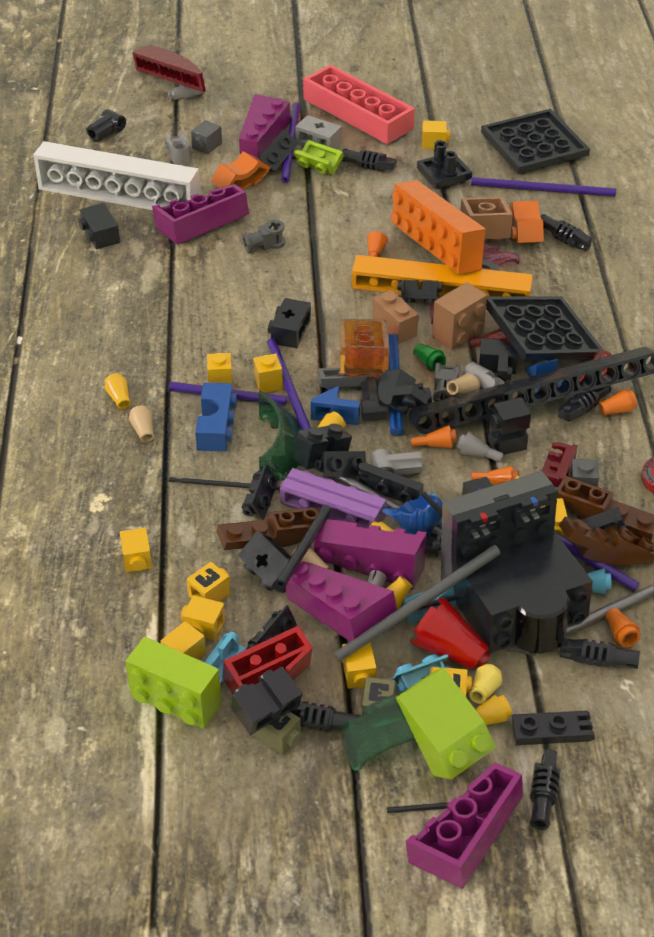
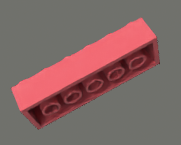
[303,64,415,144]

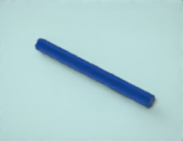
[385,333,404,435]

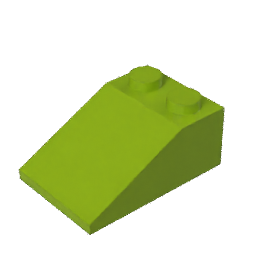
[396,667,496,780]

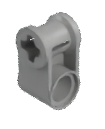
[164,133,191,166]

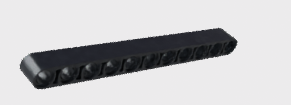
[409,347,654,434]

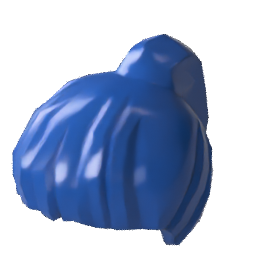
[382,494,442,538]

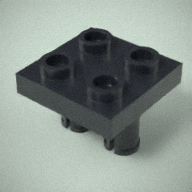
[417,140,472,189]

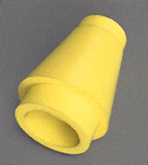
[469,664,502,704]

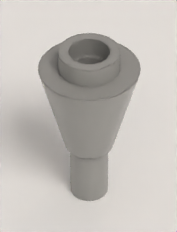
[457,431,503,462]

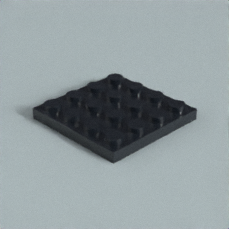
[481,108,590,174]
[486,296,605,362]

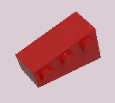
[222,625,313,694]

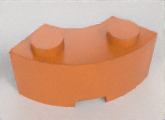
[210,151,271,190]
[509,200,544,243]

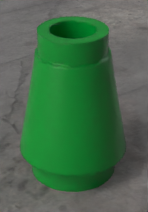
[413,343,446,371]

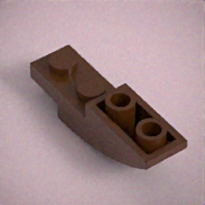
[557,476,654,541]
[216,507,320,550]
[559,517,654,565]

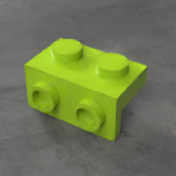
[294,140,344,175]

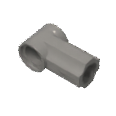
[370,449,422,475]

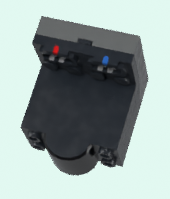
[441,471,593,654]

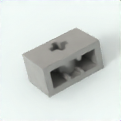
[295,115,342,149]

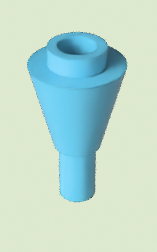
[587,568,612,595]

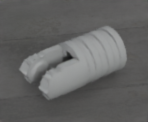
[168,85,205,100]
[463,362,505,390]

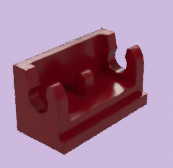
[542,442,578,487]

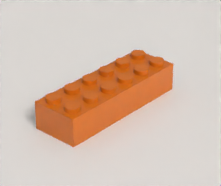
[391,180,486,274]

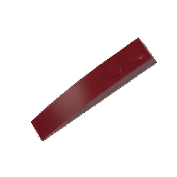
[132,44,206,92]

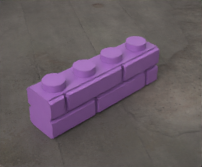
[280,468,387,528]

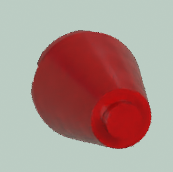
[410,597,491,670]

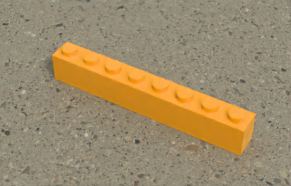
[352,255,533,297]

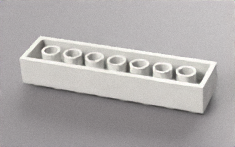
[33,141,200,210]

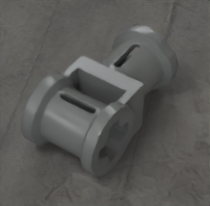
[242,220,285,252]
[433,362,460,402]

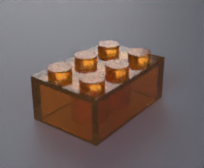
[339,319,389,376]

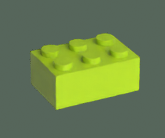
[125,636,222,729]

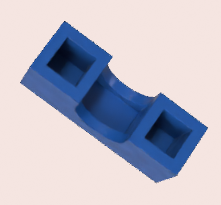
[195,382,237,451]

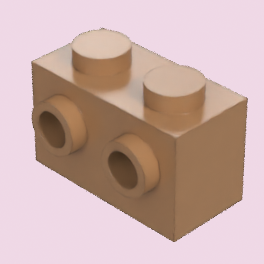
[373,290,419,344]

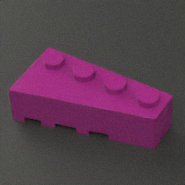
[239,94,291,159]
[152,184,249,244]
[314,519,427,590]
[285,561,397,641]
[405,763,523,889]

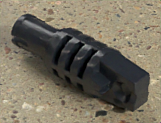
[342,148,397,172]
[540,214,592,251]
[558,385,612,422]
[560,639,640,669]
[291,701,361,734]
[530,748,561,830]

